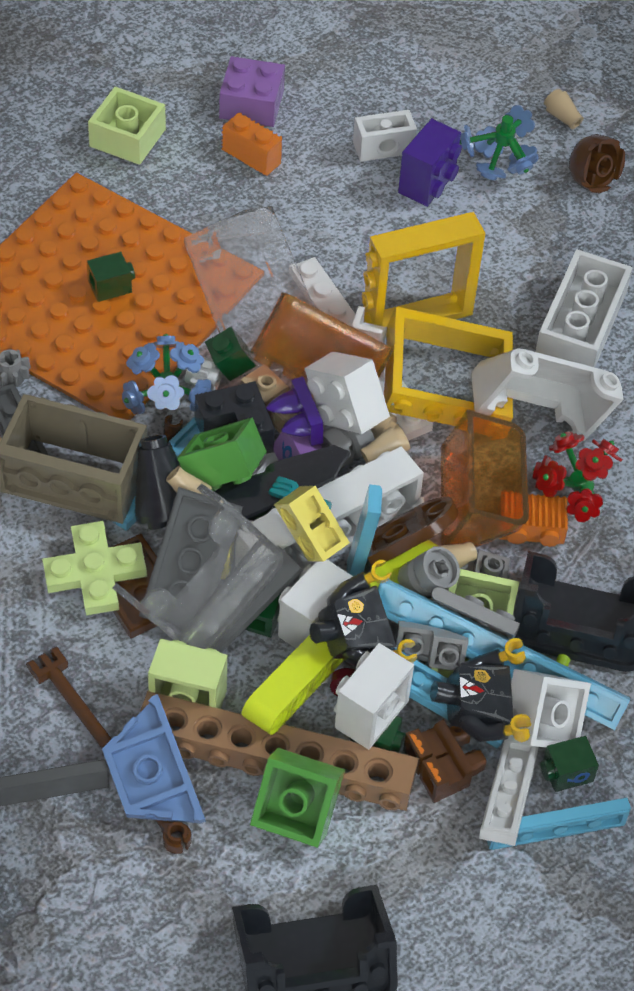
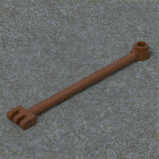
[26,646,192,854]

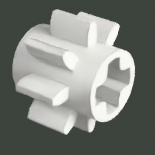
[185,357,222,391]

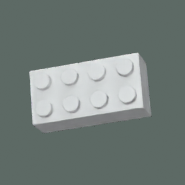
[535,249,633,368]

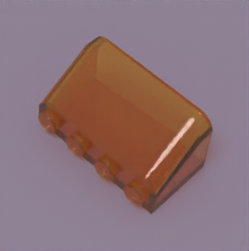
[250,292,394,382]
[441,410,529,548]

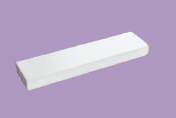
[479,739,539,846]

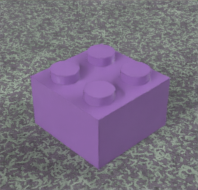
[219,56,285,127]

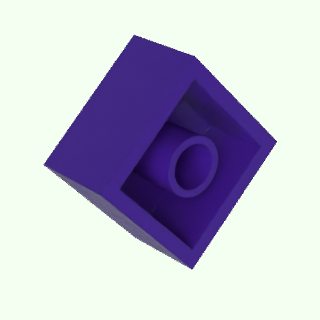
[398,118,462,207]

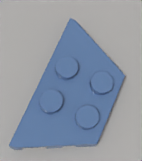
[102,694,206,824]

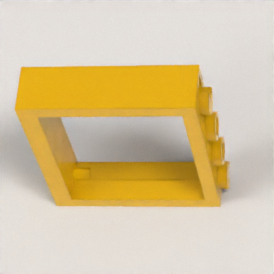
[361,211,486,337]
[384,306,513,436]

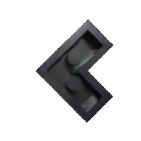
[195,381,275,454]

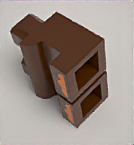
[403,719,487,803]

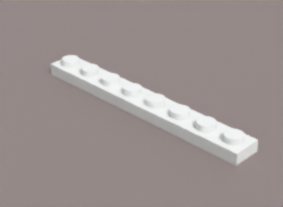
[288,257,433,441]

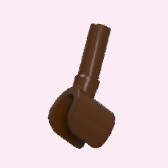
[163,415,183,442]

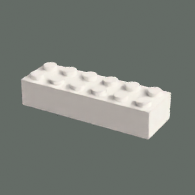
[235,446,424,579]

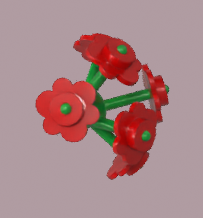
[532,431,623,522]

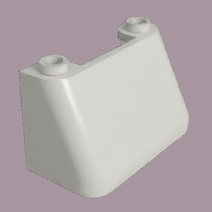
[471,348,624,441]

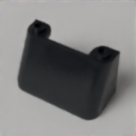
[514,551,634,672]
[232,885,398,991]

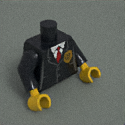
[309,560,417,666]
[430,638,531,742]

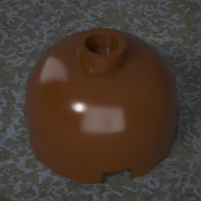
[569,134,625,193]

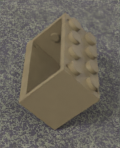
[0,394,147,524]

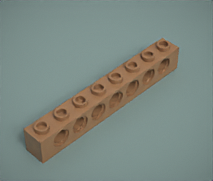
[140,691,419,811]

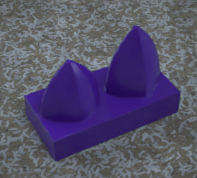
[266,377,323,446]

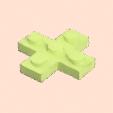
[42,521,147,616]

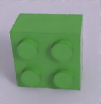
[177,417,266,492]
[250,748,345,848]

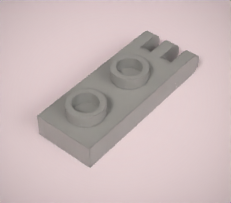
[431,587,520,639]

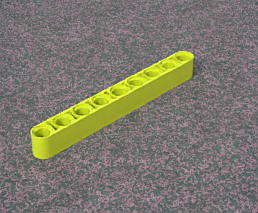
[241,540,439,735]

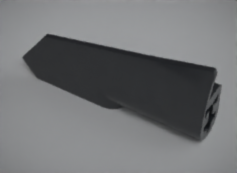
[213,445,350,524]

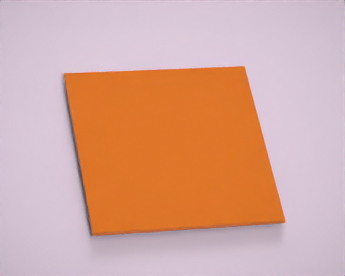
[0,172,265,420]

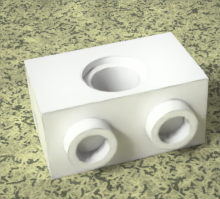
[353,110,417,162]

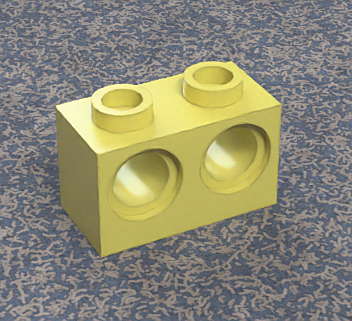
[274,485,350,562]

